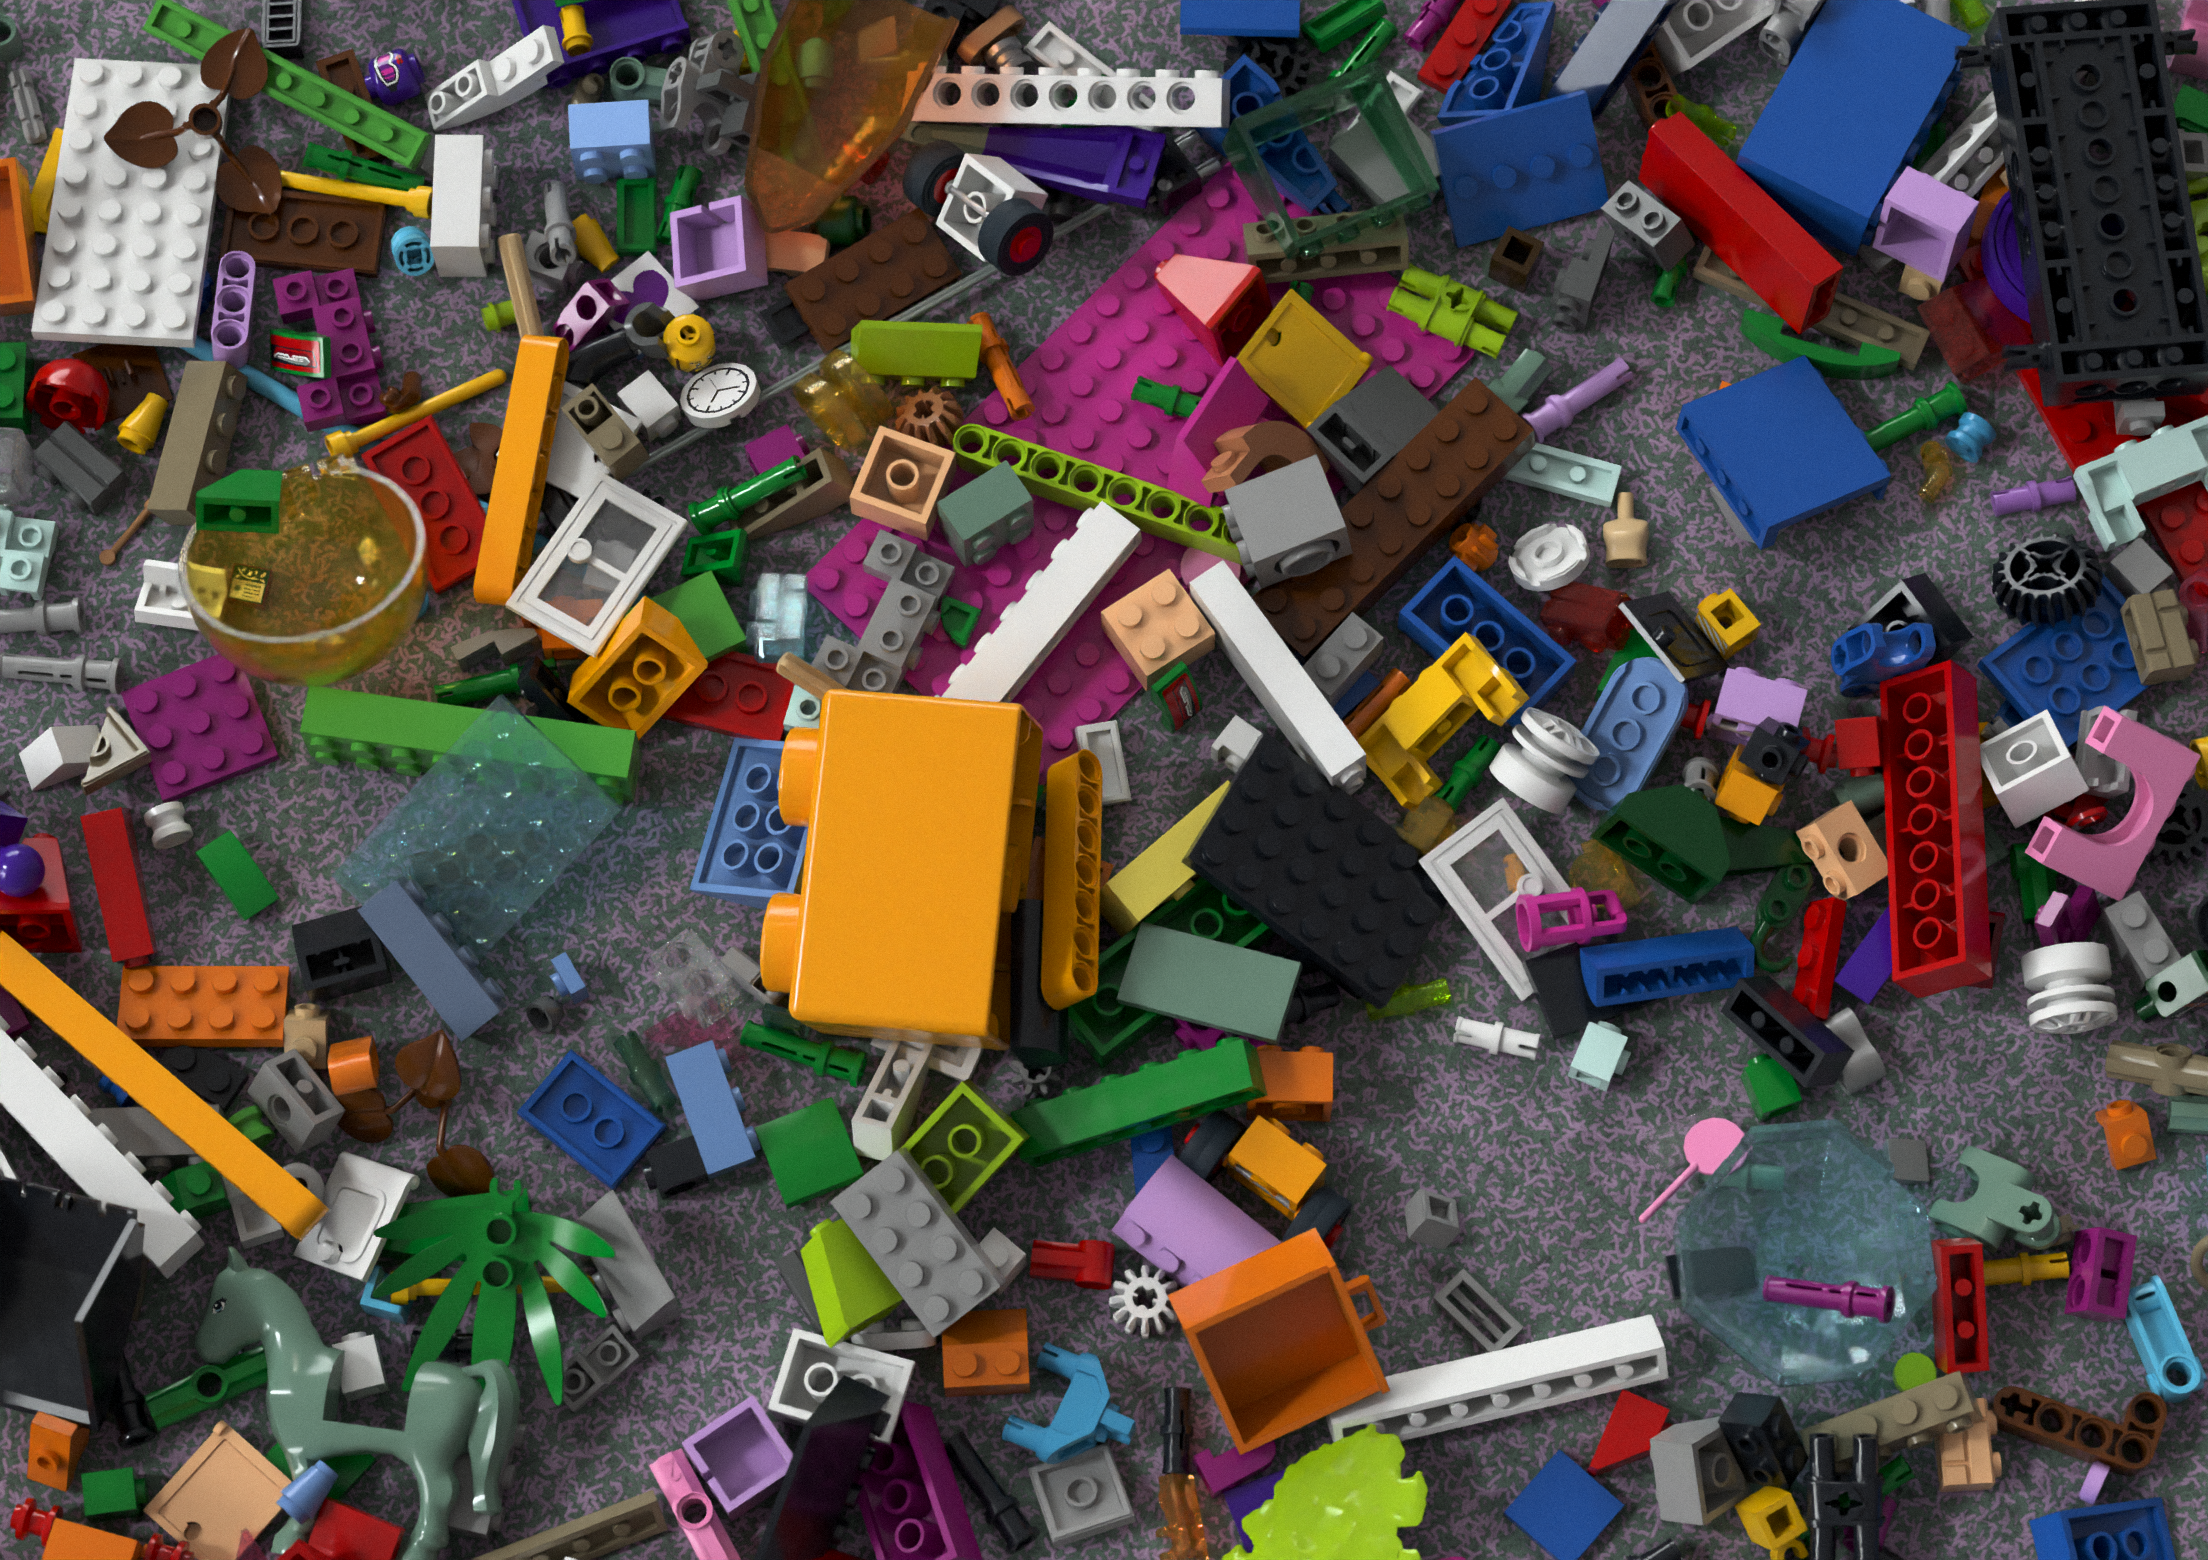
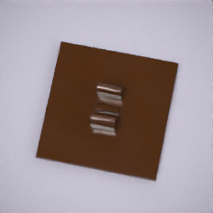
[72,343,173,424]

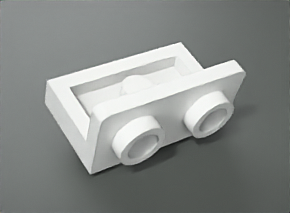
[134,559,226,633]

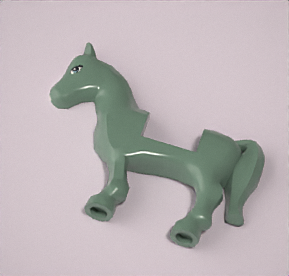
[194,1246,521,1560]

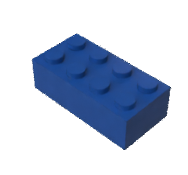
[1397,555,1577,728]

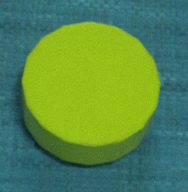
[1893,1352,1936,1392]

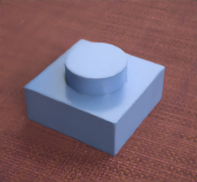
[550,952,589,1004]

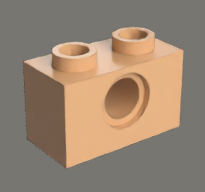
[1796,800,1888,900]

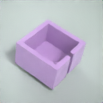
[1872,166,1979,283]
[670,195,768,302]
[681,1395,793,1522]

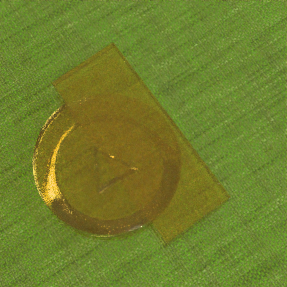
[1568,839,1642,910]

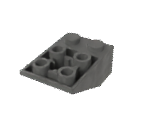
[1305,365,1440,495]

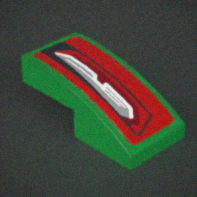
[269,328,331,378]
[1151,660,1203,735]

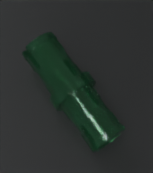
[613,1030,678,1114]

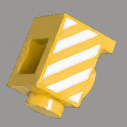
[1695,588,1761,661]

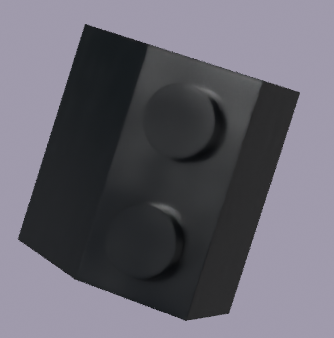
[1848,573,1974,678]

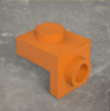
[2095,1100,2157,1170]

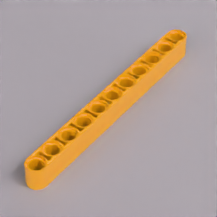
[0,931,329,1242]

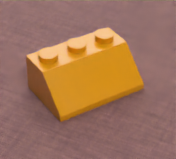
[567,596,708,740]

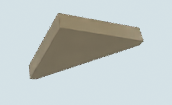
[81,705,152,796]

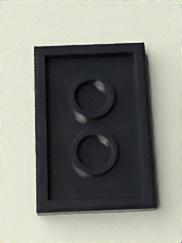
[1522,920,1669,1040]

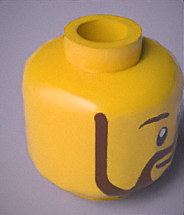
[663,314,716,372]

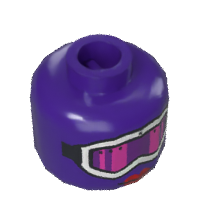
[364,48,426,106]

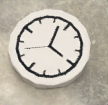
[680,363,761,429]

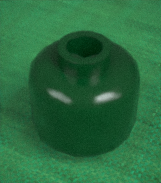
[810,195,872,248]

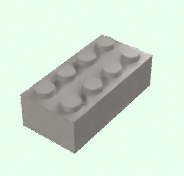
[830,1147,1007,1338]

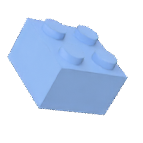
[568,100,657,184]

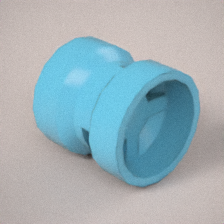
[391,226,434,276]

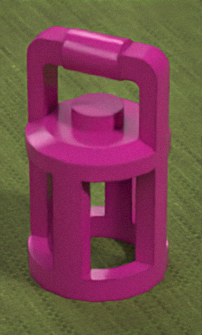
[1516,887,1627,952]

